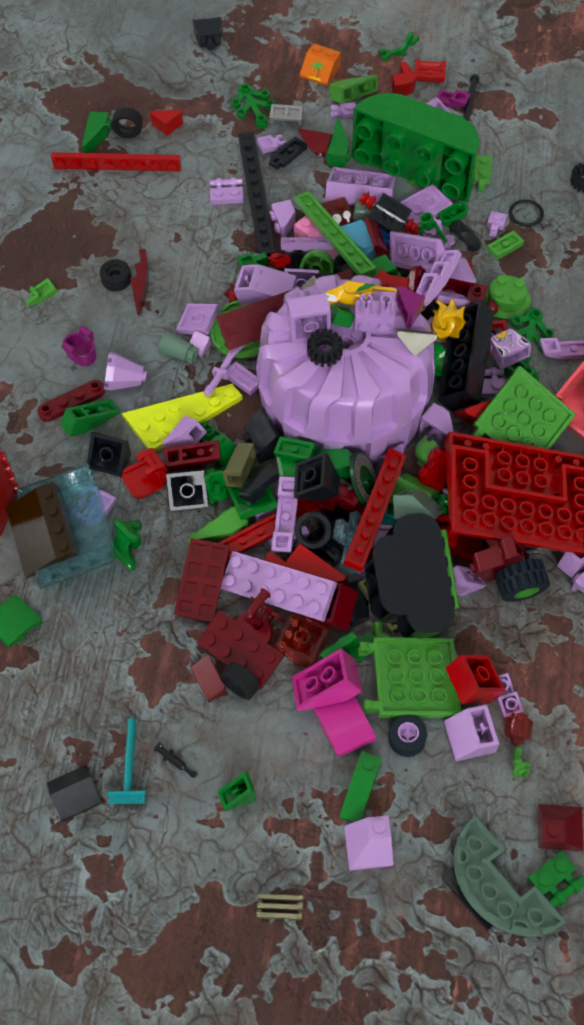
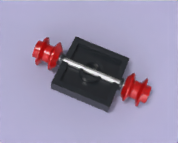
[359,191,421,235]

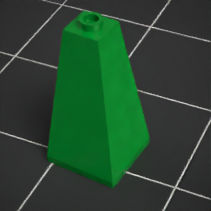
[277,449,354,480]

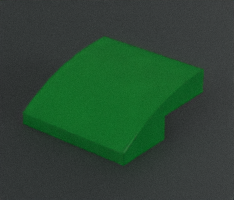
[0,595,42,648]

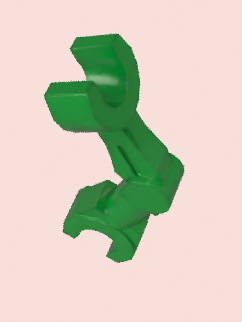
[379,31,420,62]

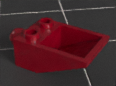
[433,278,499,314]

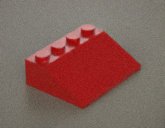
[0,447,19,536]

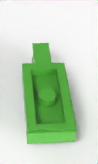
[474,155,493,193]

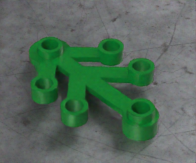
[231,84,275,129]
[510,307,554,364]

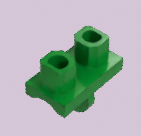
[203,468,229,505]

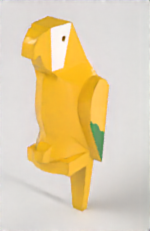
[324,281,397,307]

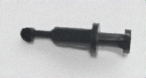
[153,742,198,778]

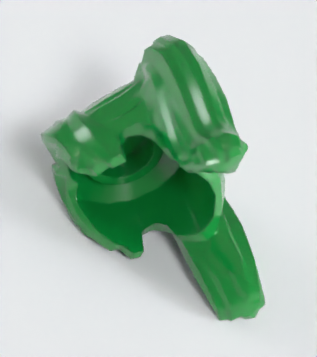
[110,518,142,571]

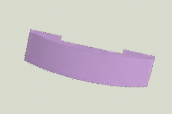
[539,338,584,360]
[271,477,298,553]

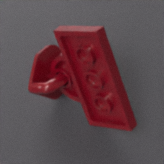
[196,588,285,689]

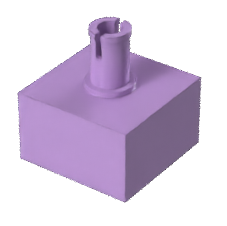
[287,290,331,343]

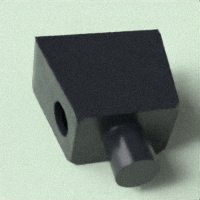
[193,17,222,51]

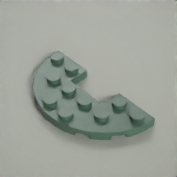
[453,816,566,937]

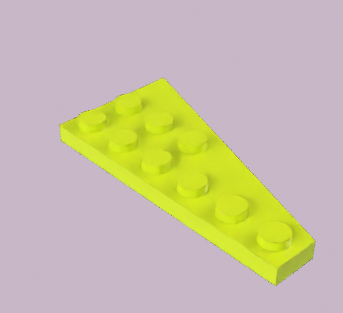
[122,384,243,452]

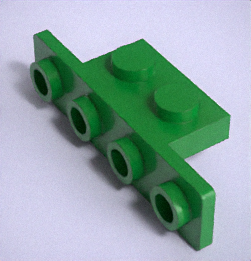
[320,631,375,664]

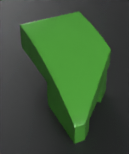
[26,278,58,306]

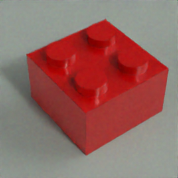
[445,655,506,704]

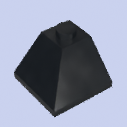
[294,452,340,501]
[166,465,208,511]

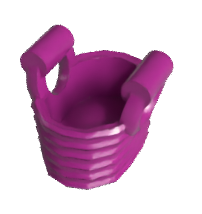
[61,325,96,366]

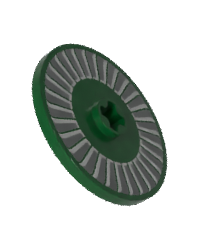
[350,452,377,507]

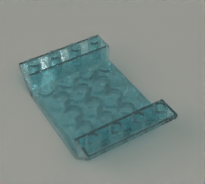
[17,464,116,589]

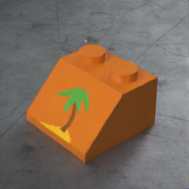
[300,43,341,86]

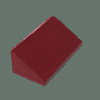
[191,655,227,702]

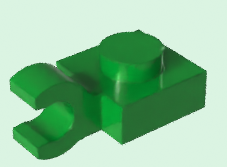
[237,252,269,269]

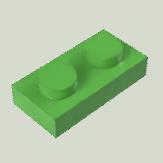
[487,231,524,260]

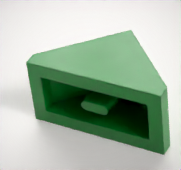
[218,771,256,811]

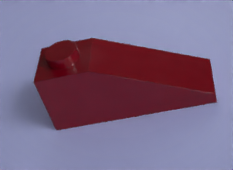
[163,440,221,472]

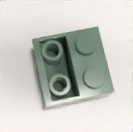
[393,490,443,519]

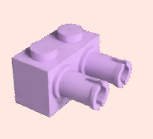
[354,293,395,332]

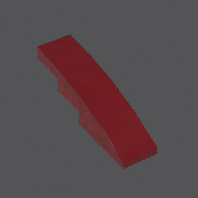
[130,249,149,315]

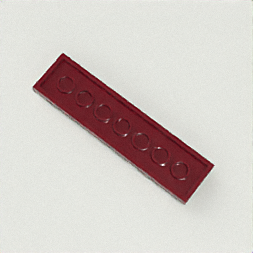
[216,269,353,351]

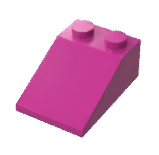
[292,648,362,712]

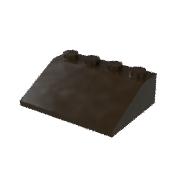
[6,481,81,578]

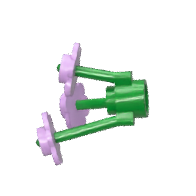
[418,212,455,249]

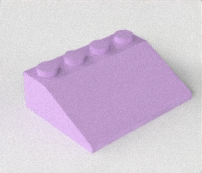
[325,167,397,206]

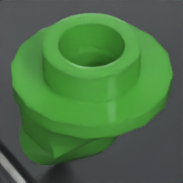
[512,747,531,778]

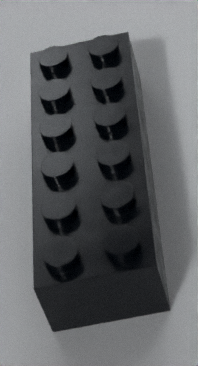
[438,300,494,411]

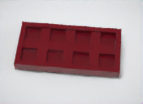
[174,538,229,623]

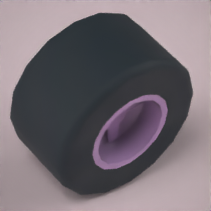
[388,715,427,757]

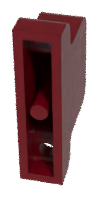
[469,536,530,582]

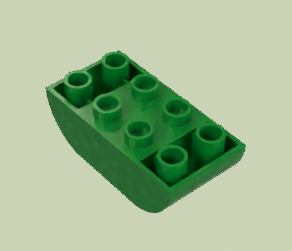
[352,93,479,203]

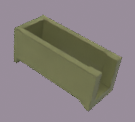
[222,442,257,488]

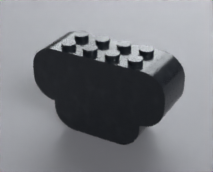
[364,513,455,638]

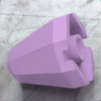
[104,352,147,390]

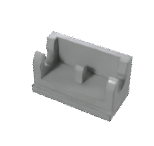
[270,104,303,126]

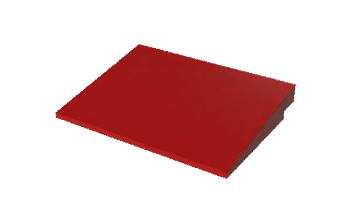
[444,431,584,555]

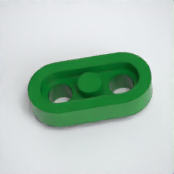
[438,202,468,226]

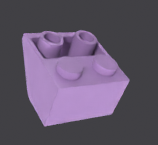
[444,704,499,762]

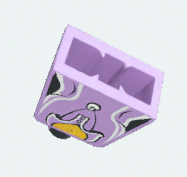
[489,329,531,370]

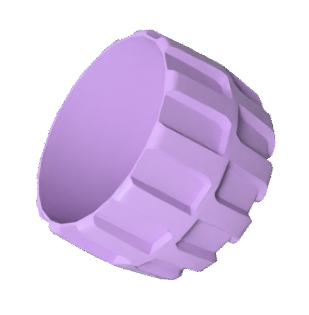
[256,274,435,465]

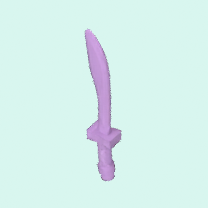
[203,345,245,397]

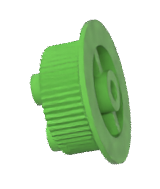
[485,275,531,320]

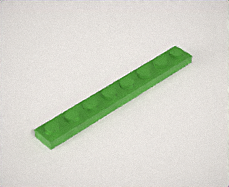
[294,191,376,276]

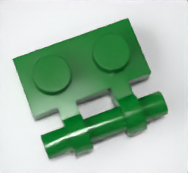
[527,851,584,908]

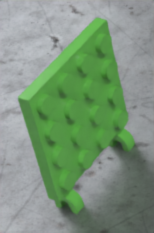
[471,366,576,449]
[357,637,462,718]

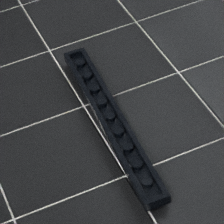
[238,132,276,257]

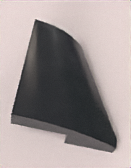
[238,466,279,505]

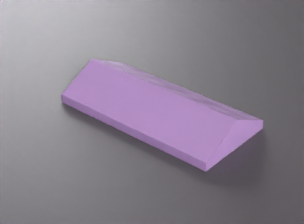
[390,231,445,273]

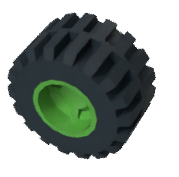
[494,558,550,602]

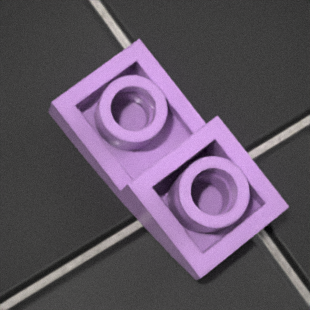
[495,673,524,718]

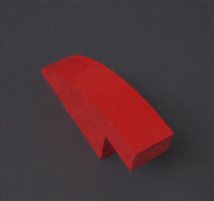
[264,544,350,584]

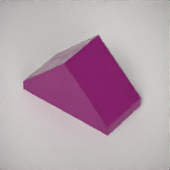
[395,286,425,328]

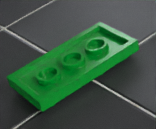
[218,461,277,520]

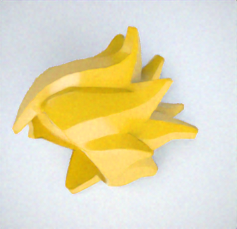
[431,299,466,339]

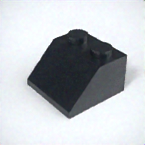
[243,407,280,464]

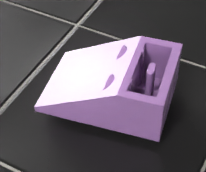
[234,264,297,306]

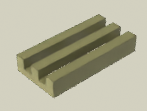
[257,894,303,920]

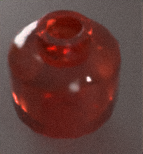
[504,713,533,745]

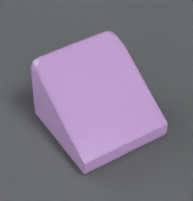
[189,331,211,357]

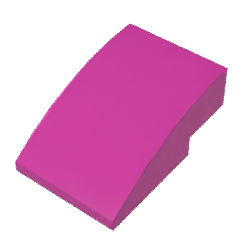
[311,696,376,758]

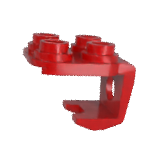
[122,448,169,499]

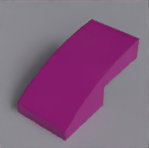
[437,89,471,108]

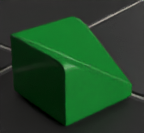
[330,304,354,328]

